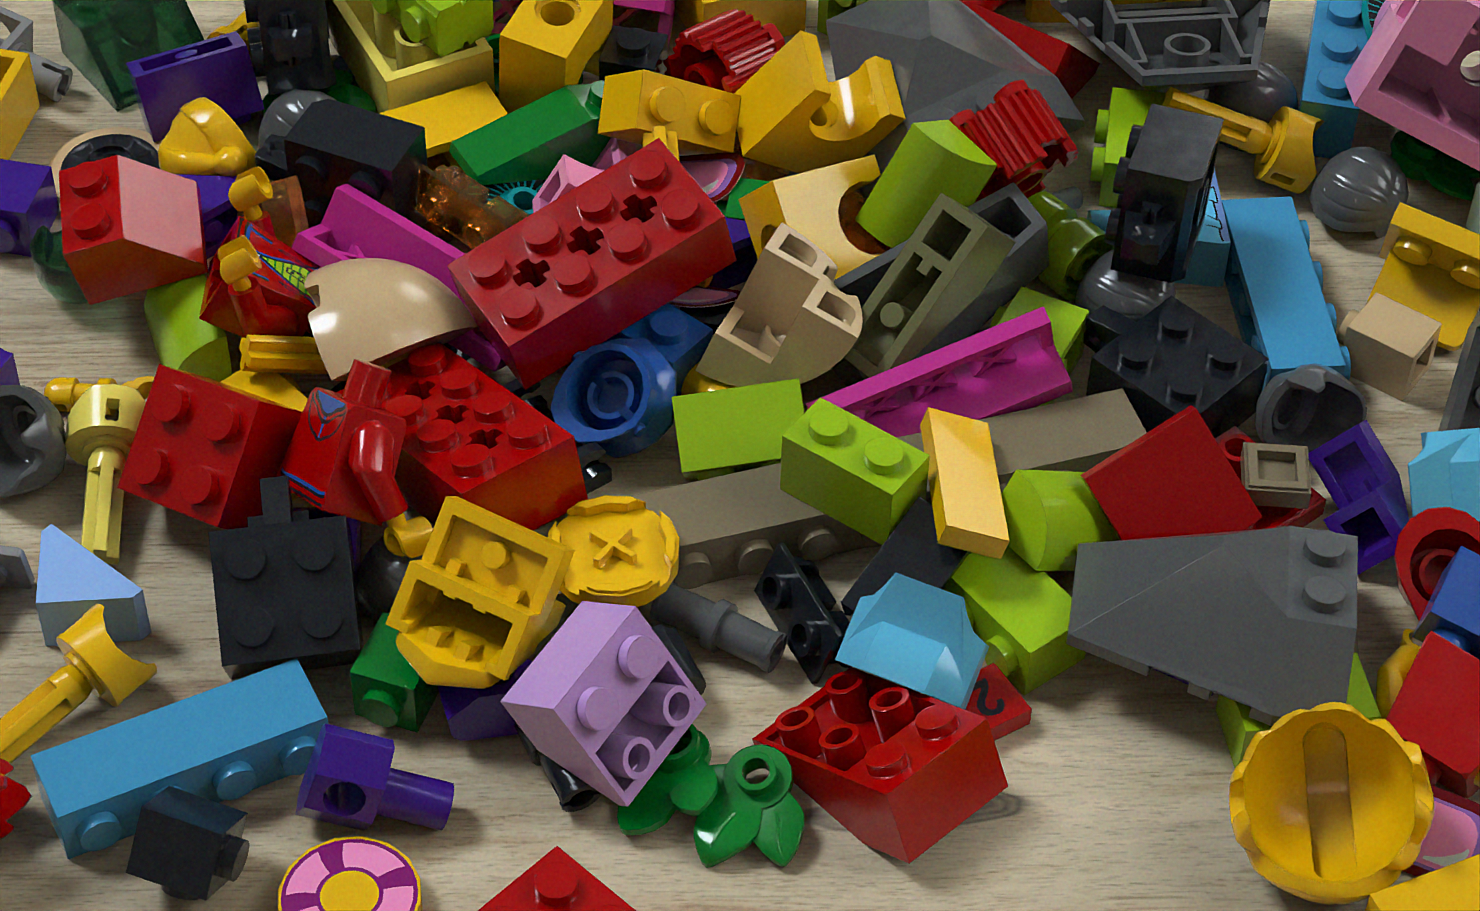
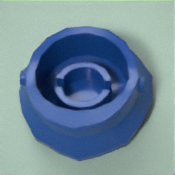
[550,339,677,458]

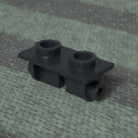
[754,543,851,684]

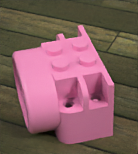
[1344,0,1480,171]

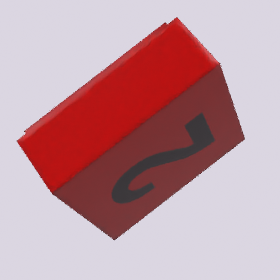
[965,663,1032,741]

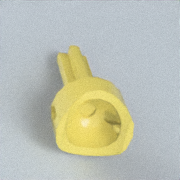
[65,384,146,564]

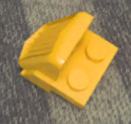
[1366,202,1480,351]
[385,496,575,689]

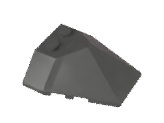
[826,0,1085,201]
[1050,0,1271,93]
[1066,526,1358,726]

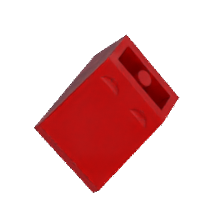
[752,667,1008,864]

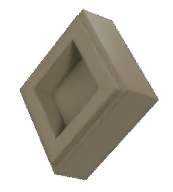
[1240,442,1311,509]

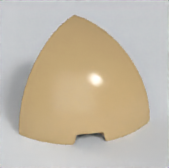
[695,222,863,387]
[305,258,478,381]

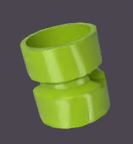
[1028,191,1114,301]

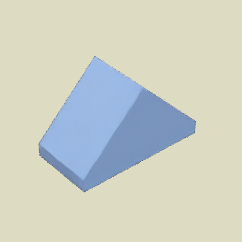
[36,524,151,646]

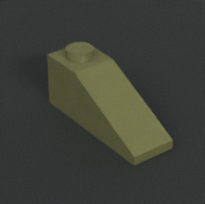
[843,193,1016,378]

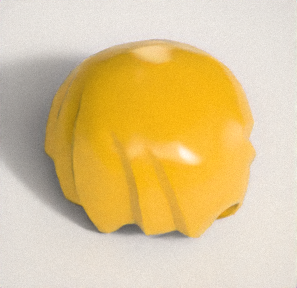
[1229,702,1434,905]

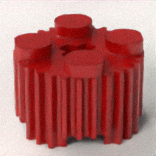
[663,9,785,133]
[949,79,1079,203]

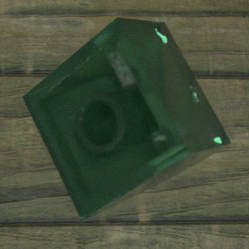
[52,0,204,112]

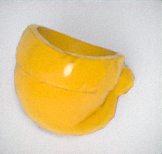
[158,97,256,176]

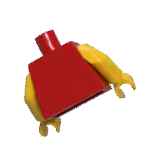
[1376,628,1480,798]

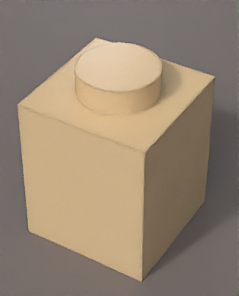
[1337,292,1442,401]

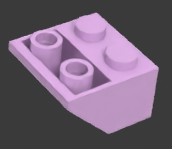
[500,601,707,807]

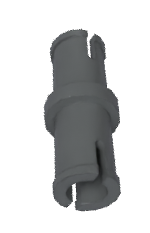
[650,582,787,673]

